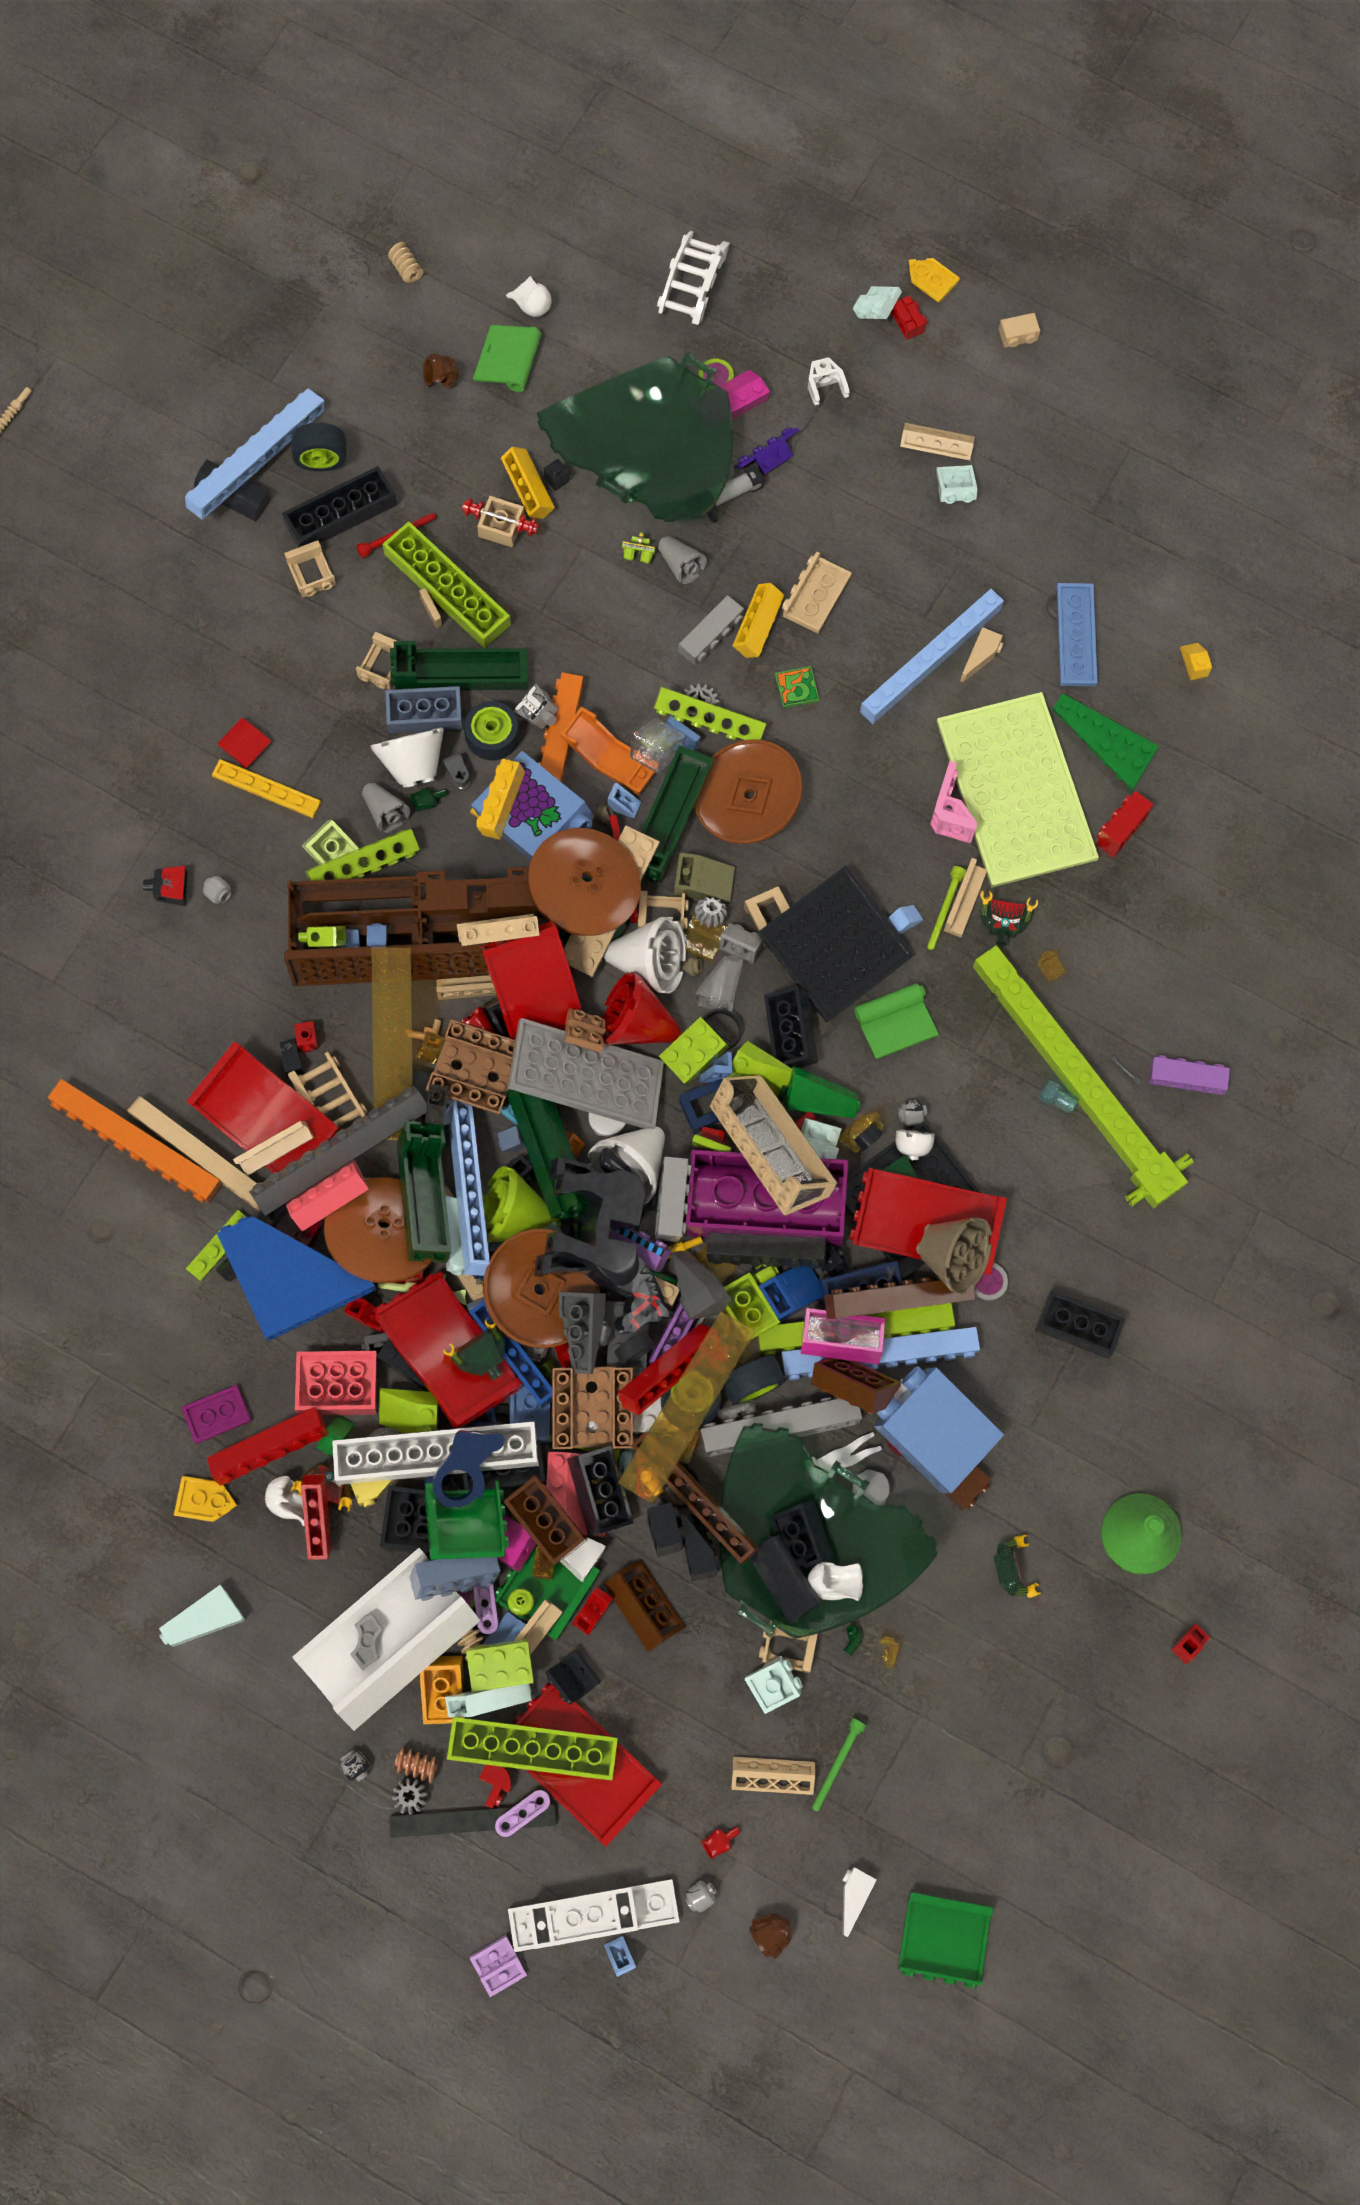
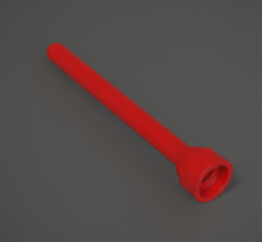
[356,513,436,559]

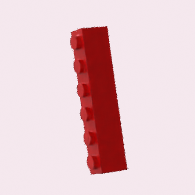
[618,1323,721,1415]
[207,1407,328,1486]

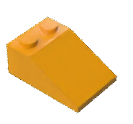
[420,1655,464,1724]

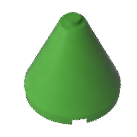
[1101,1493,1182,1574]

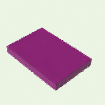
[181,1385,252,1445]

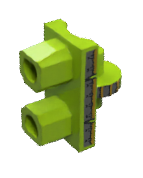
[622,532,656,564]

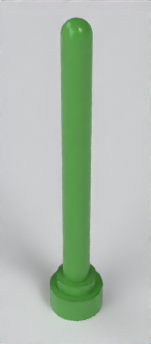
[812,1718,867,1811]

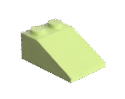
[302,820,367,879]

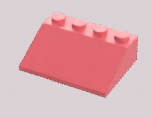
[286,1159,369,1231]
[295,1351,377,1415]
[547,1452,605,1537]

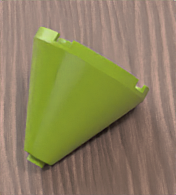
[482,1166,561,1243]

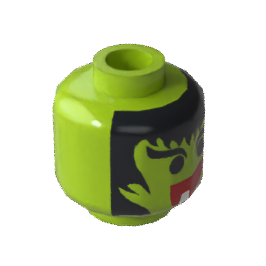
[751,1265,779,1286]

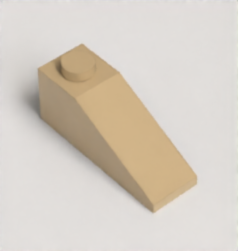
[960,627,1004,682]

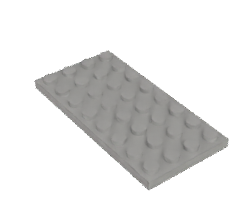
[508,1018,664,1129]

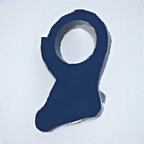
[433,1430,505,1508]

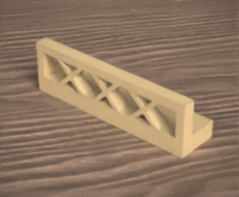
[900,423,975,460]
[944,858,987,937]
[436,975,496,1000]
[233,1121,314,1176]
[514,1599,563,1655]
[731,1757,815,1795]

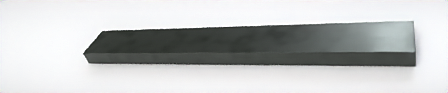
[390,1804,556,1838]

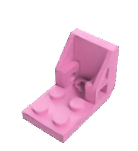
[930,761,978,844]

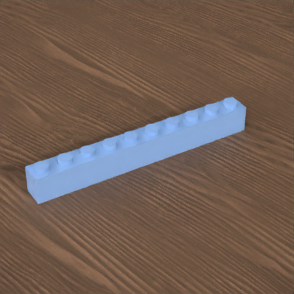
[185,388,325,520]
[860,589,1004,724]
[447,1099,490,1276]
[781,1327,980,1381]

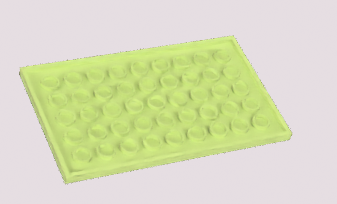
[937,692,1099,888]

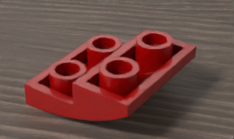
[217,718,271,769]

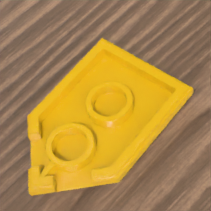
[909,258,960,303]
[174,1476,237,1522]

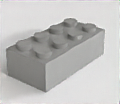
[654,1157,691,1242]

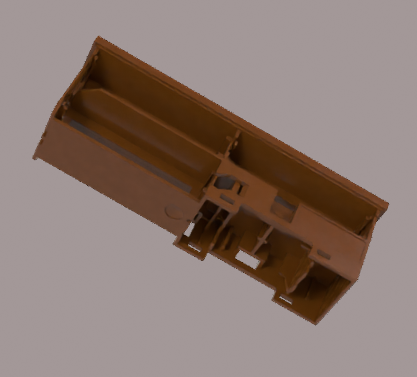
[284,867,549,986]

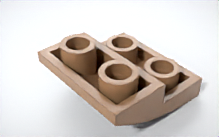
[565,1008,606,1053]

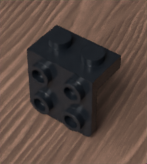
[545,1649,601,1705]

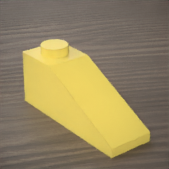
[351,1479,396,1507]

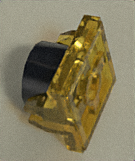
[838,1111,884,1153]

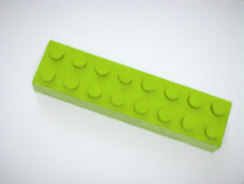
[382,521,511,649]
[447,1717,618,1781]

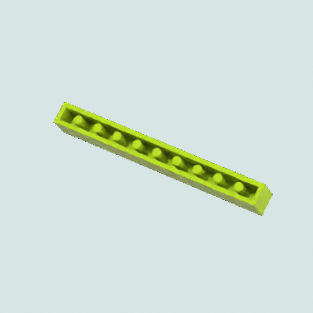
[757,1303,955,1356]

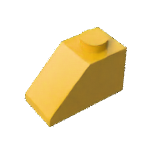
[1180,643,1212,680]

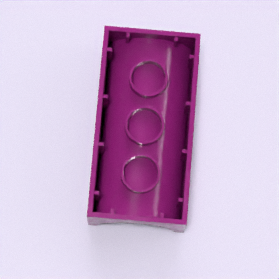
[686,1150,848,1247]

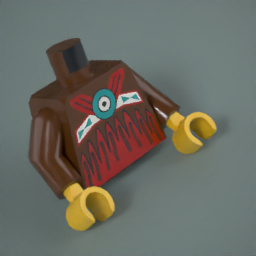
[290,1457,352,1511]

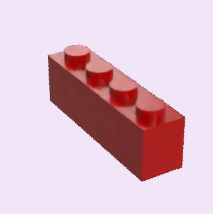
[301,1475,332,1560]

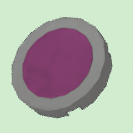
[974,1263,1008,1301]

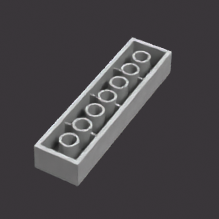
[700,1397,862,1458]

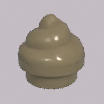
[594,805,613,823]
[682,957,703,976]

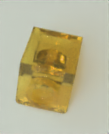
[1037,950,1066,982]
[877,1636,899,1669]

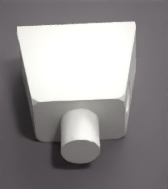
[560,1537,606,1582]

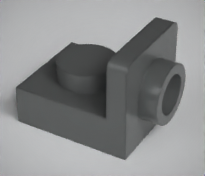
[361,1333,388,1351]

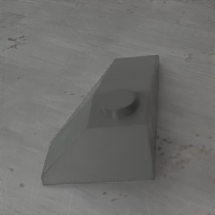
[671,1250,731,1320]
[558,1292,606,1374]

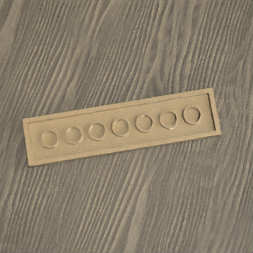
[564,826,660,978]

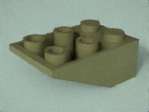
[674,853,735,903]

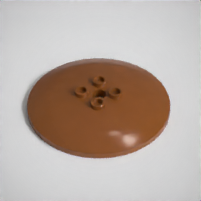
[695,739,803,844]
[528,828,641,936]
[324,1177,431,1283]
[483,1229,600,1348]

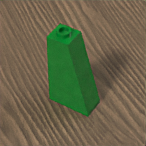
[785,1067,860,1118]

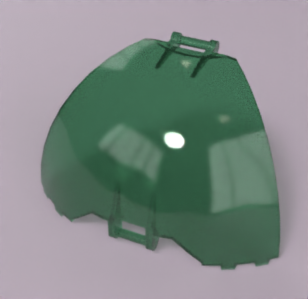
[537,352,733,522]
[719,1423,938,1639]

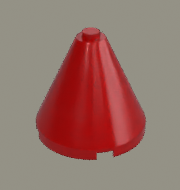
[600,972,681,1045]

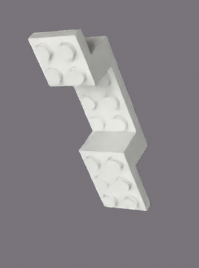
[508,1879,679,1952]

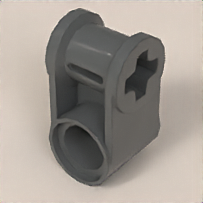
[442,753,471,790]

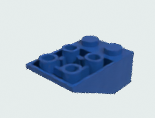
[758,1266,822,1322]

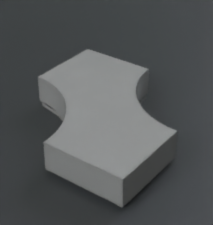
[350,1612,384,1671]

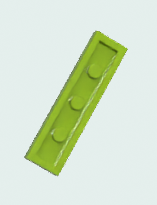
[186,1210,246,1282]

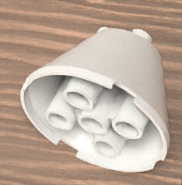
[370,727,444,787]

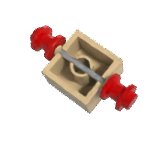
[462,496,539,547]

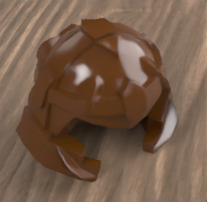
[423,353,459,388]
[749,1913,792,1959]

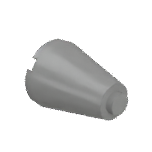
[658,536,707,584]
[362,783,410,833]

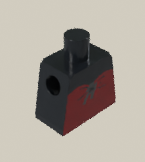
[143,866,188,906]

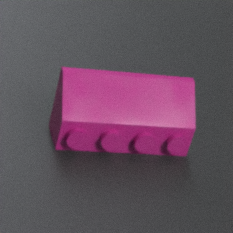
[689,370,770,433]

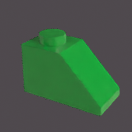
[316,1416,355,1458]

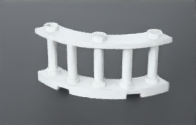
[657,231,730,325]

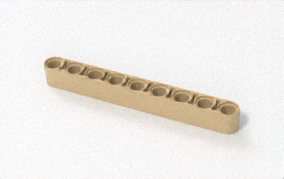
[127,1096,261,1212]

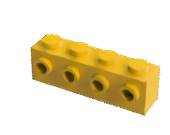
[501,447,555,519]
[733,583,784,658]
[477,759,525,840]

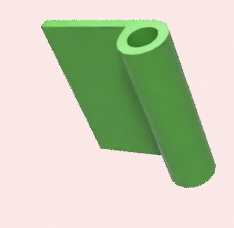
[473,325,542,392]
[854,983,939,1060]

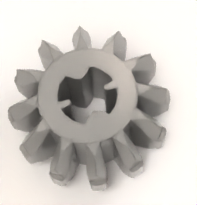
[694,896,727,928]
[392,1778,427,1815]

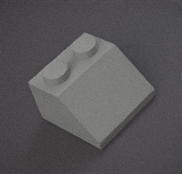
[719,923,763,964]

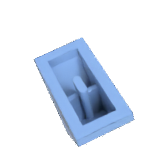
[608,783,641,818]
[887,905,924,935]
[604,1936,636,1977]

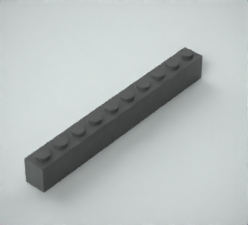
[249,1086,430,1216]

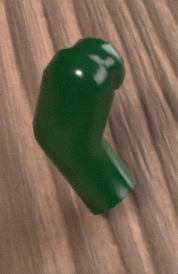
[843,1624,862,1656]

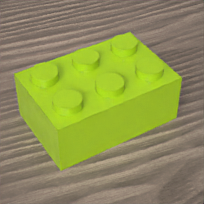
[659,1017,729,1086]
[466,1639,534,1693]

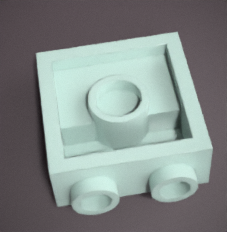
[853,286,902,319]
[936,465,977,504]
[801,1118,841,1159]
[745,1656,803,1714]

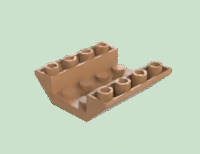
[426,1019,515,1115]
[552,1367,633,1449]

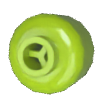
[508,1588,534,1616]

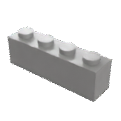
[678,595,744,665]

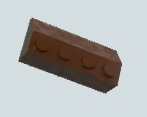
[811,1358,901,1414]
[503,1476,588,1566]
[603,1560,686,1652]

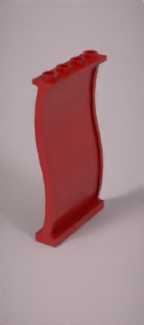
[480,921,582,1040]
[186,1041,343,1173]
[849,1168,1007,1275]
[374,1271,523,1429]
[512,1682,662,1847]

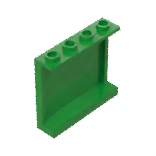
[425,1481,509,1560]
[494,1544,600,1642]
[898,1892,993,1989]

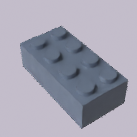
[385,686,462,733]
[410,1557,500,1601]

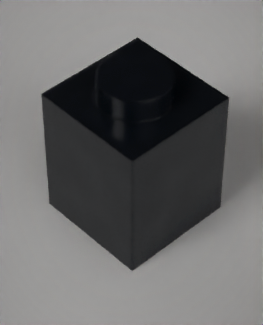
[544,459,569,491]

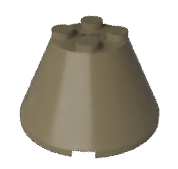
[916,1217,992,1294]

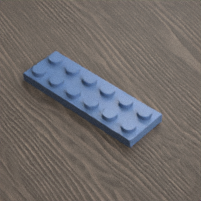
[1056,583,1097,686]

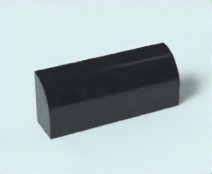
[194,459,271,522]
[750,1535,821,1624]

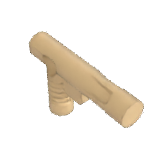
[405,1019,444,1044]

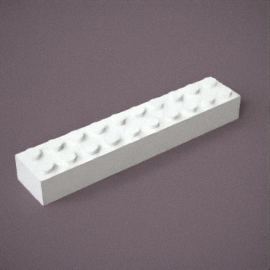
[333,1422,539,1485]

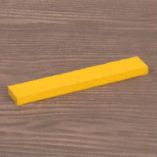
[212,759,321,819]

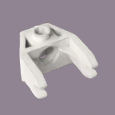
[808,357,849,406]

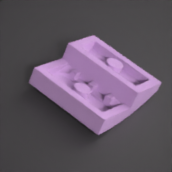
[469,1935,527,1997]

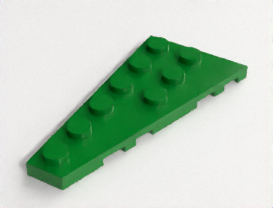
[1053,693,1159,793]

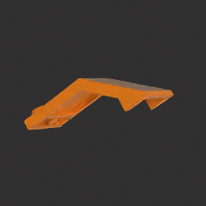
[560,706,660,796]

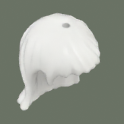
[506,276,552,317]
[265,1476,305,1526]
[808,1562,863,1601]

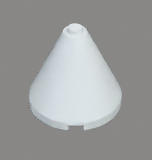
[603,917,686,993]
[587,1126,665,1205]

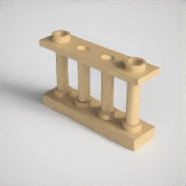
[457,914,539,946]
[287,1052,368,1127]

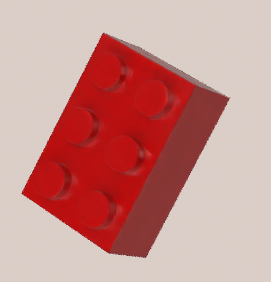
[1096,791,1154,858]

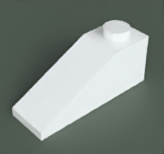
[842,1867,876,1937]

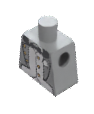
[513,684,558,729]

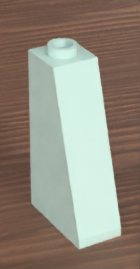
[445,1196,465,1276]
[159,1585,245,1647]
[445,1684,532,1718]

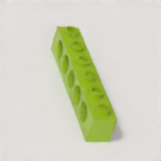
[653,686,766,740]
[305,828,420,881]

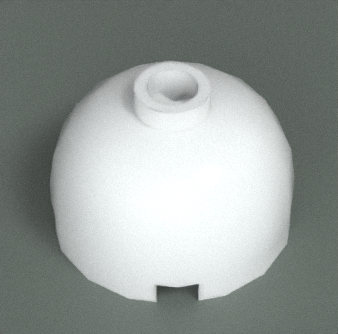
[895,1130,935,1160]

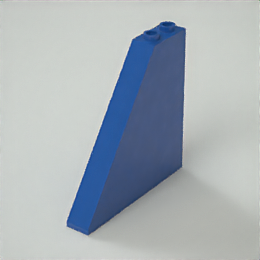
[217,1216,376,1342]

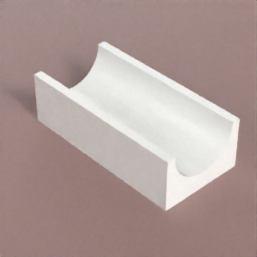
[293,1548,481,1731]

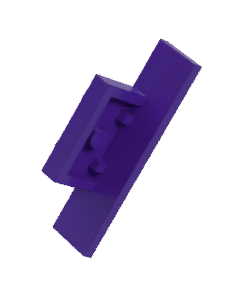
[734,427,799,475]

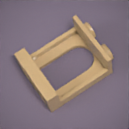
[284,540,336,598]
[356,632,396,690]
[744,886,789,946]
[638,891,688,930]
[759,1621,818,1673]

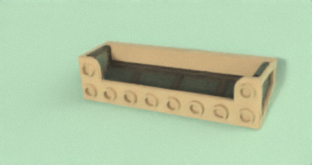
[710,1075,837,1215]

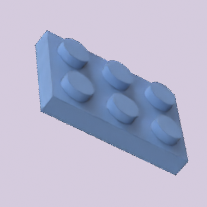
[509,1384,550,1443]

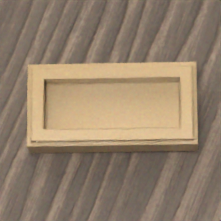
[419,588,442,628]

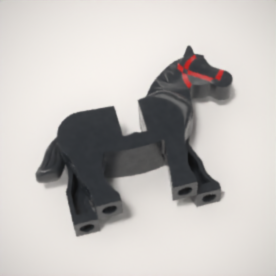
[534,1147,673,1334]

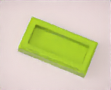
[692,1135,731,1152]

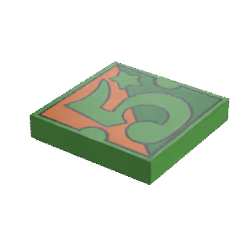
[775,666,819,709]

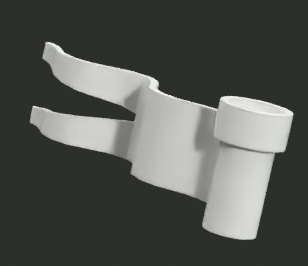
[804,1432,882,1488]

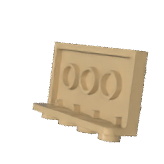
[782,552,852,634]

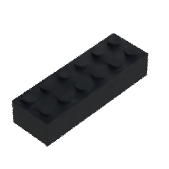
[282,466,397,548]

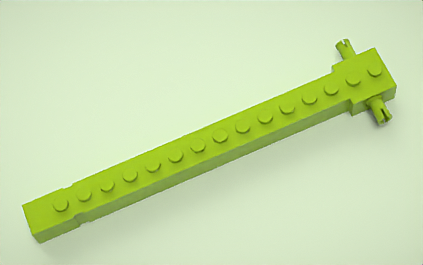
[973,945,1194,1209]

